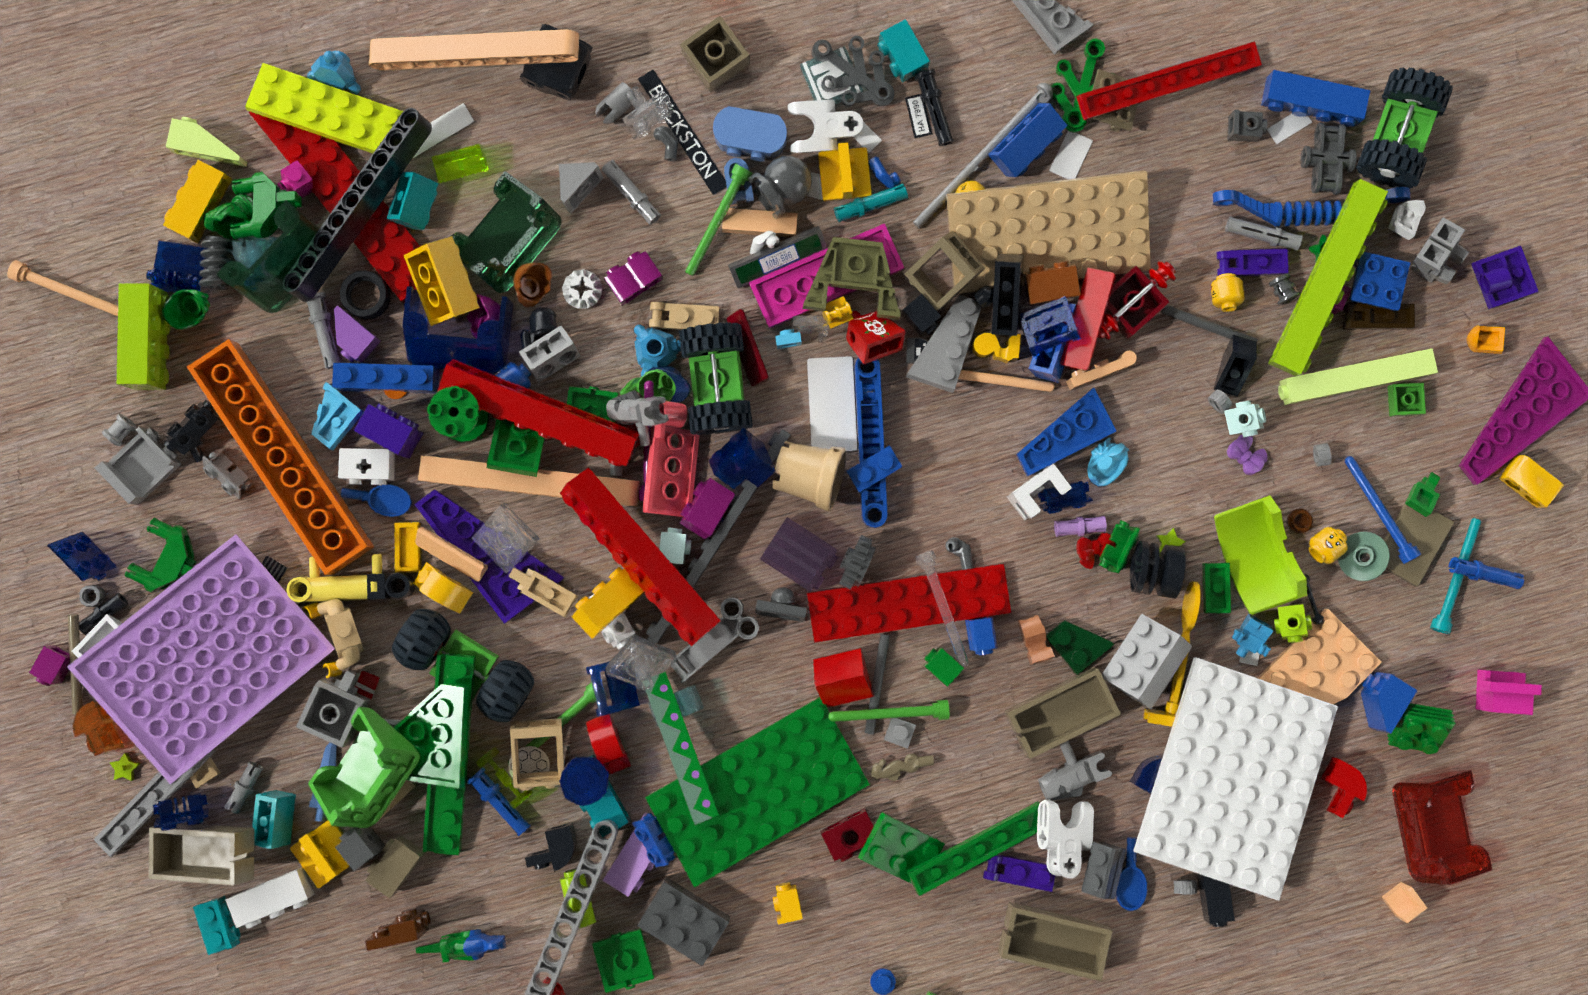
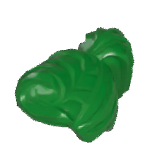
[204,194,253,238]

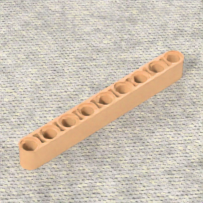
[369,30,579,70]
[418,456,641,507]

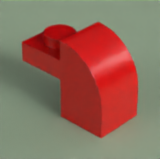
[586,713,631,775]
[1320,757,1367,819]

